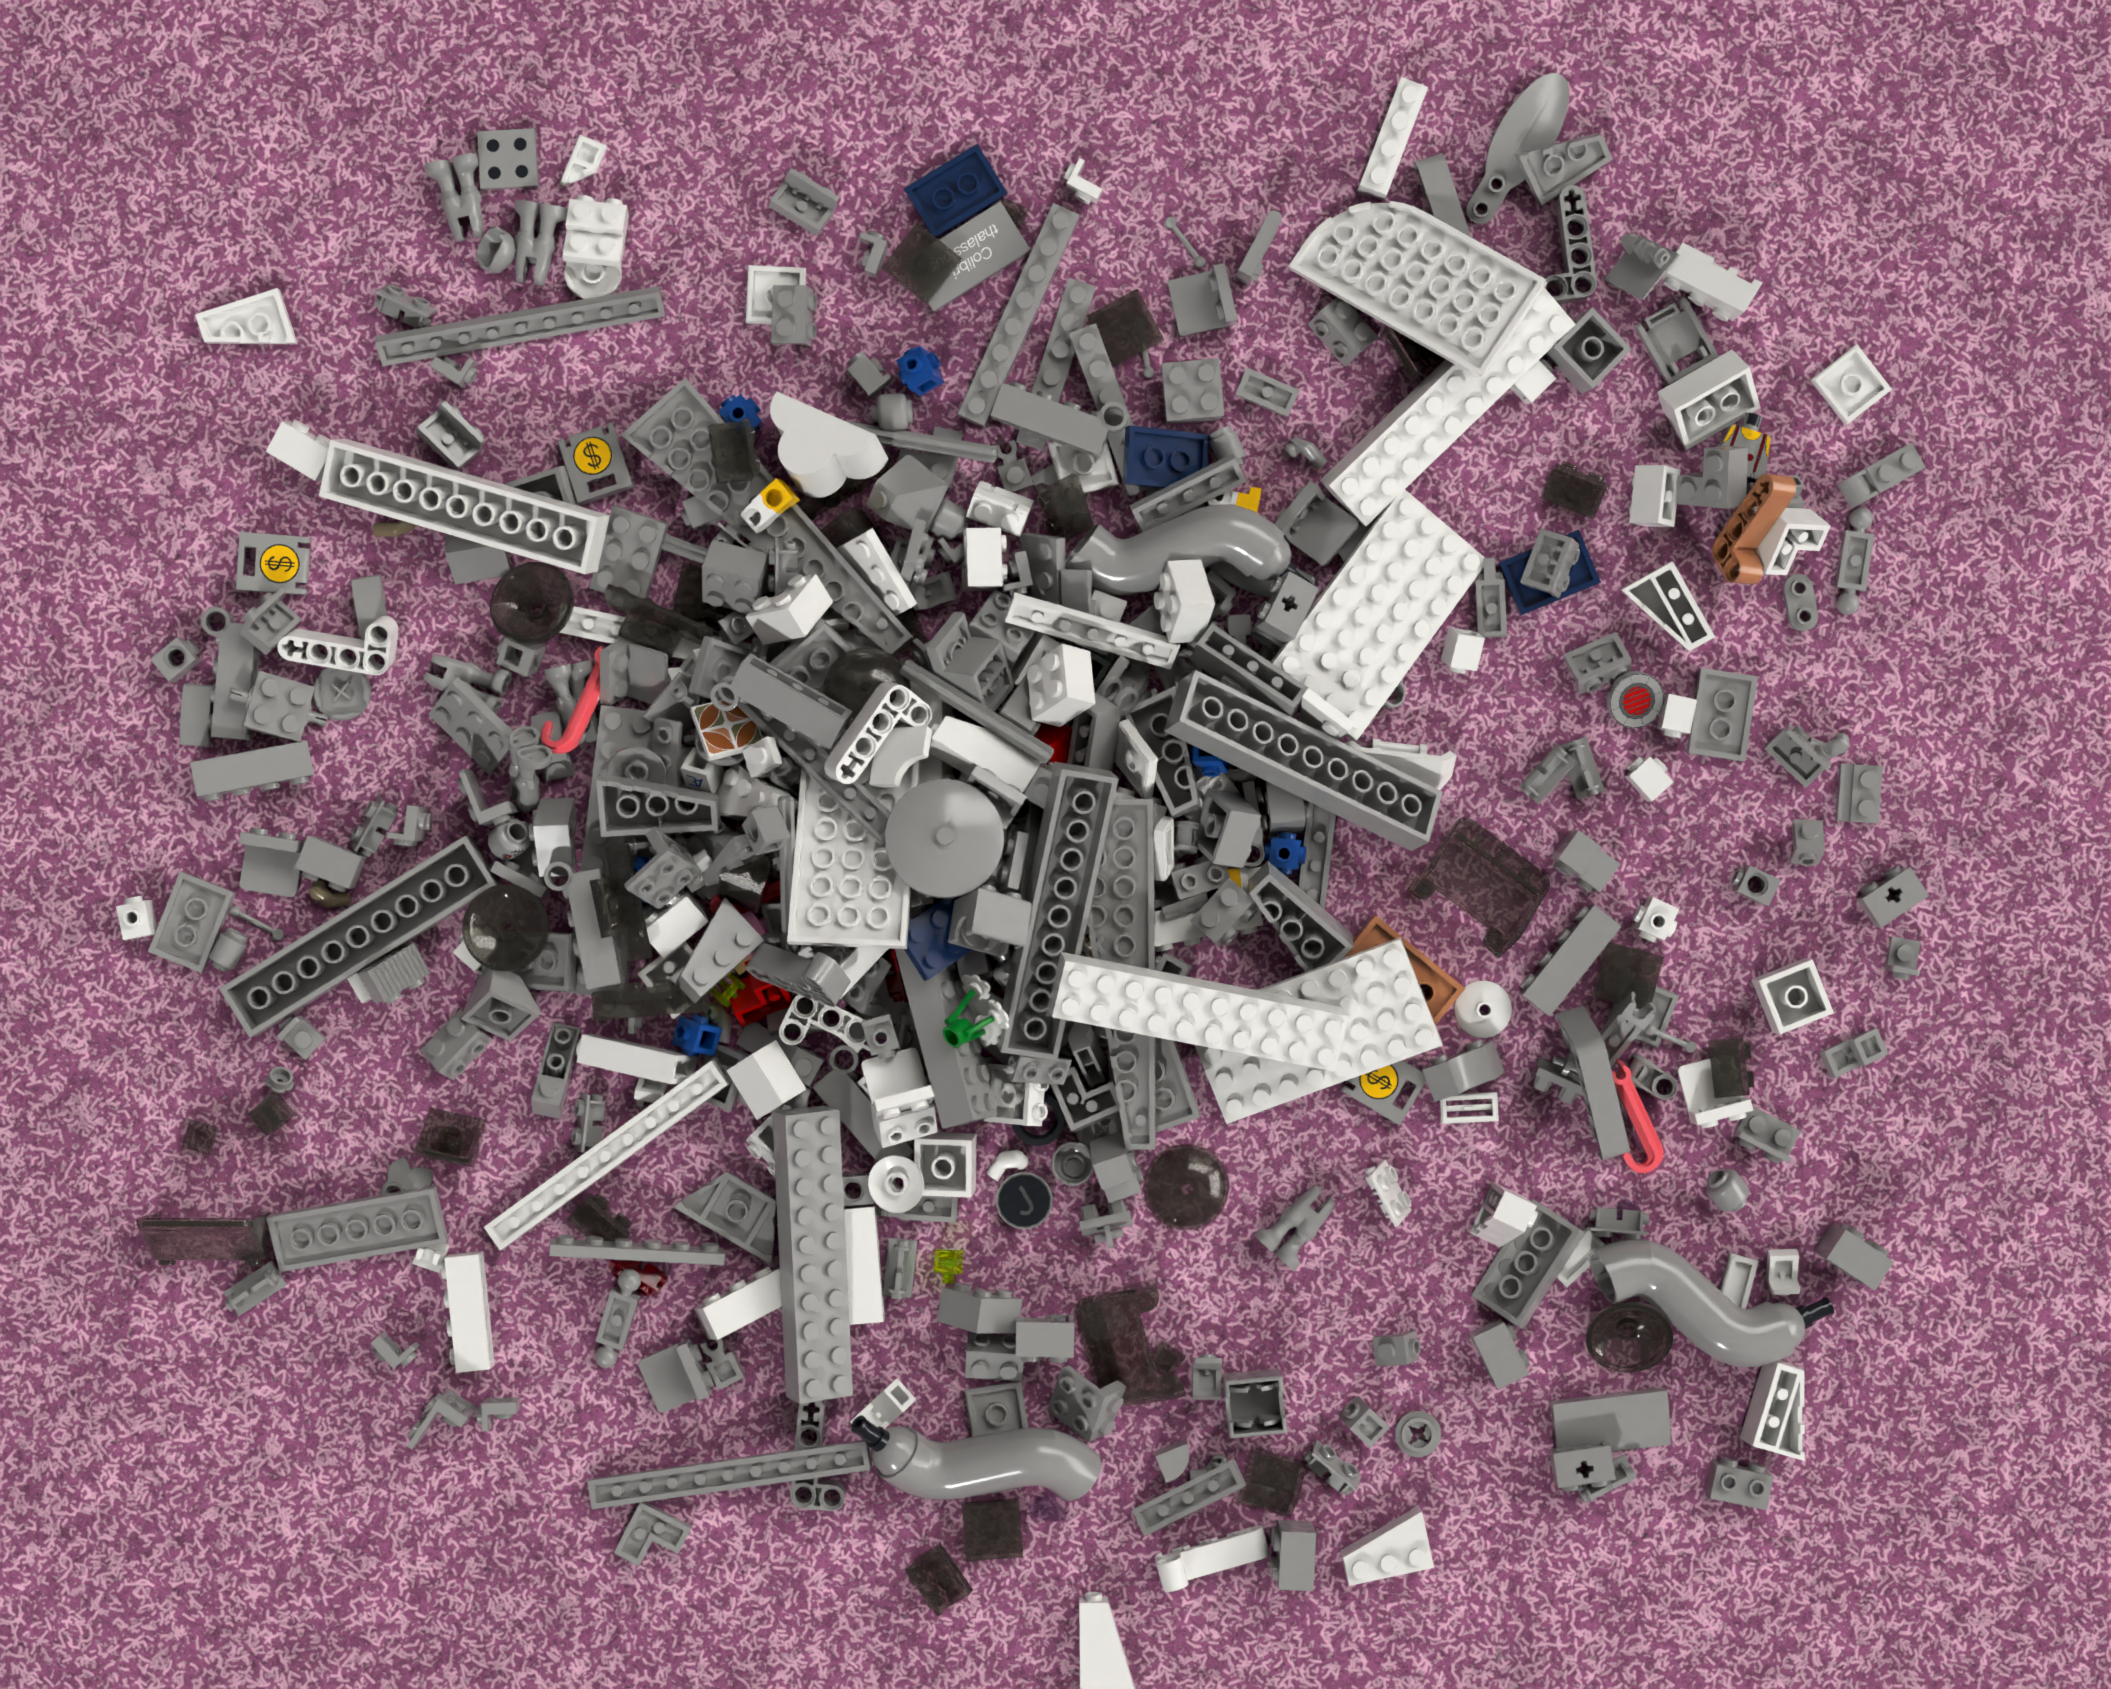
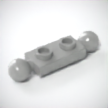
[1835,507,1875,615]
[595,1269,641,1368]

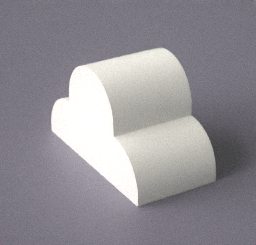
[770,391,888,498]

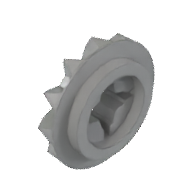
[1395,1410,1441,1457]

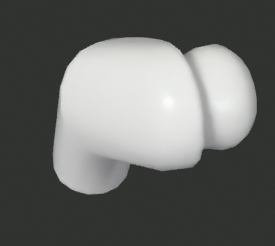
[986,1150,1029,1181]

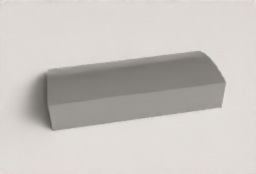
[1472,1199,1586,1329]
[1550,1387,1671,1452]

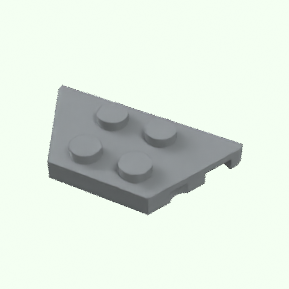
[675,1171,777,1264]

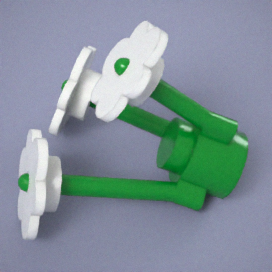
[943,974,1009,1048]

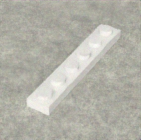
[1005,592,1180,670]

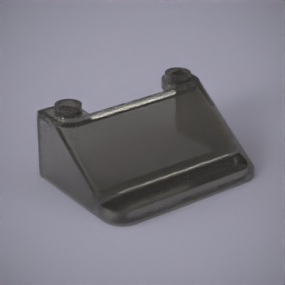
[1407,818,1550,958]
[136,1211,271,1266]
[1075,1278,1186,1407]

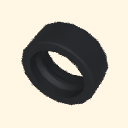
[1012,1092,1065,1146]

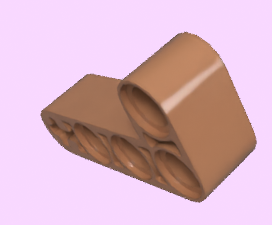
[1712,474,1796,585]

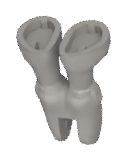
[424,153,484,242]
[514,200,568,286]
[424,654,512,715]
[544,660,599,745]
[508,726,552,812]
[1253,1185,1336,1271]

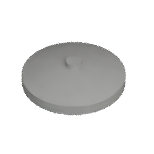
[885,779,1004,898]

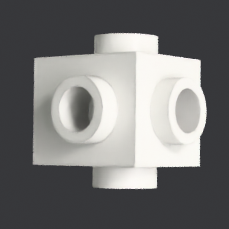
[1633,897,1679,943]

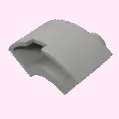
[1422,1039,1505,1102]

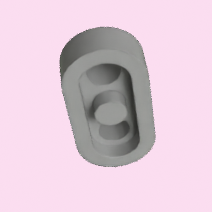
[1783,574,1818,631]

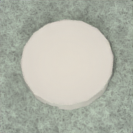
[564,261,622,299]

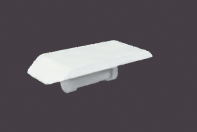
[1345,739,1457,790]

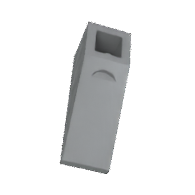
[531,1022,581,1119]

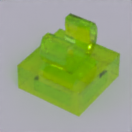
[934,1249,964,1284]

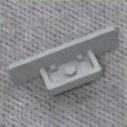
[652,717,695,789]

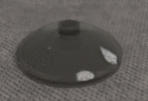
[490,562,574,645]
[823,647,911,730]
[462,884,550,972]
[1143,1144,1229,1230]
[1585,1301,1673,1373]

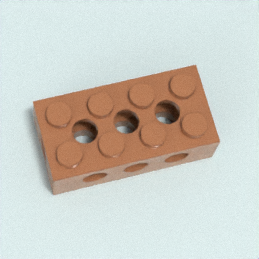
[1343,915,1466,1025]

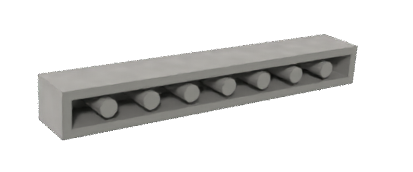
[958,203,1080,429]

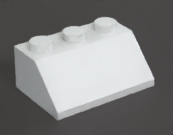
[1657,350,1761,450]

